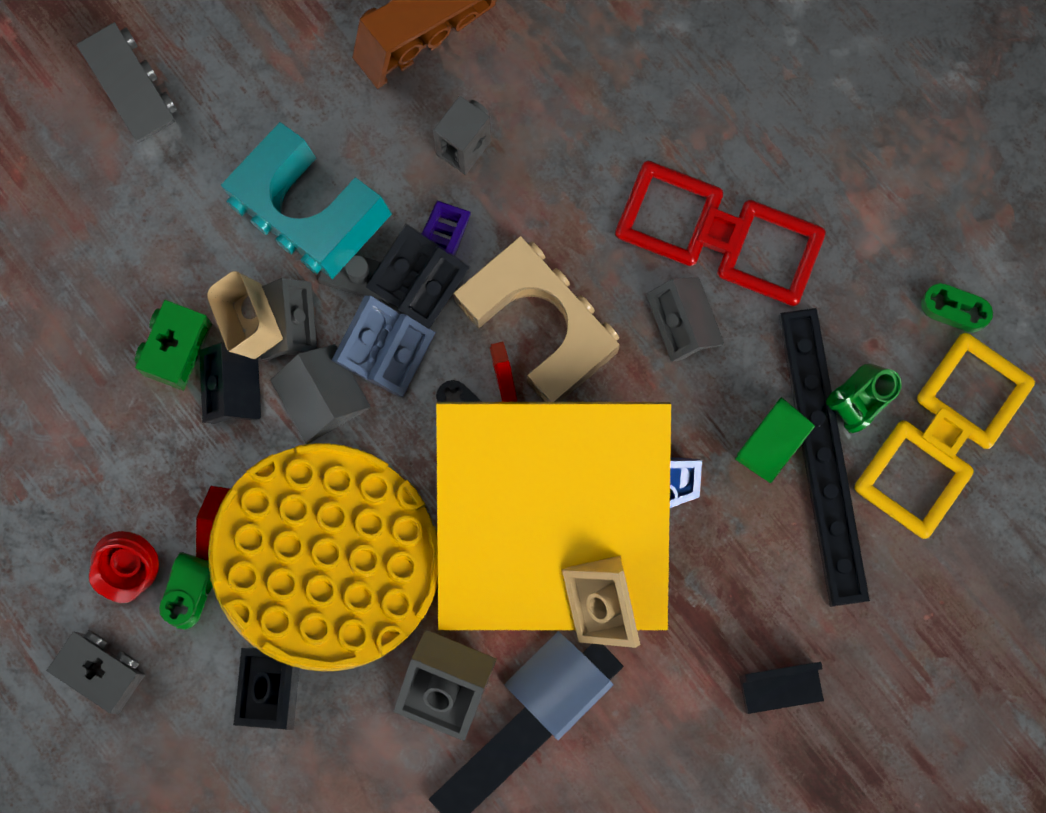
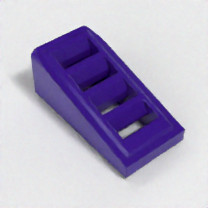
[422,200,471,256]

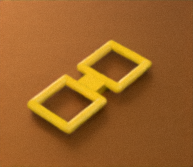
[854,333,1035,539]

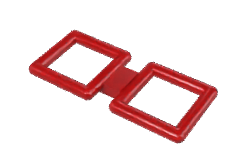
[615,161,826,306]

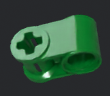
[826,363,902,433]
[159,552,213,630]

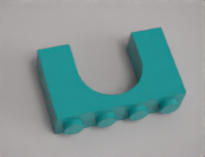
[221,122,392,279]

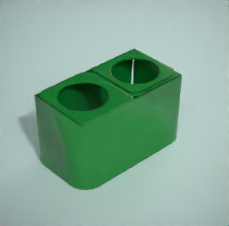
[735,397,815,483]

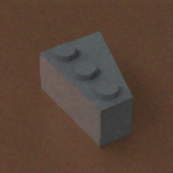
[76,22,177,144]

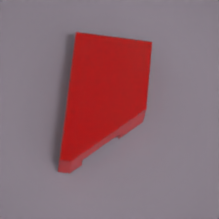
[490,341,517,402]

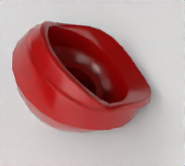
[88,531,159,603]

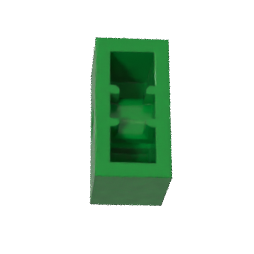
[135,300,212,391]

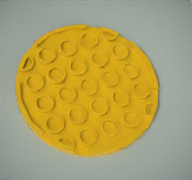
[208,443,438,671]

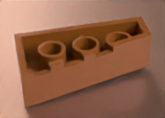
[352,0,496,89]

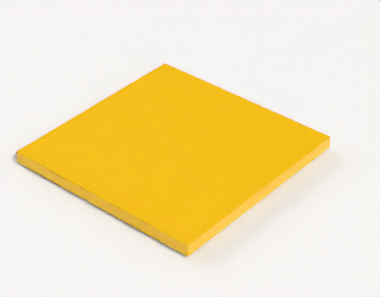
[436,402,671,630]

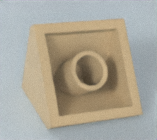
[562,556,640,648]

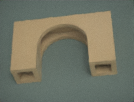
[453,236,620,402]

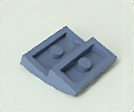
[331,296,436,397]
[504,631,613,740]

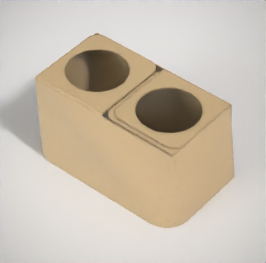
[207,271,283,359]

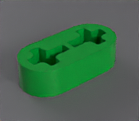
[921,283,993,333]

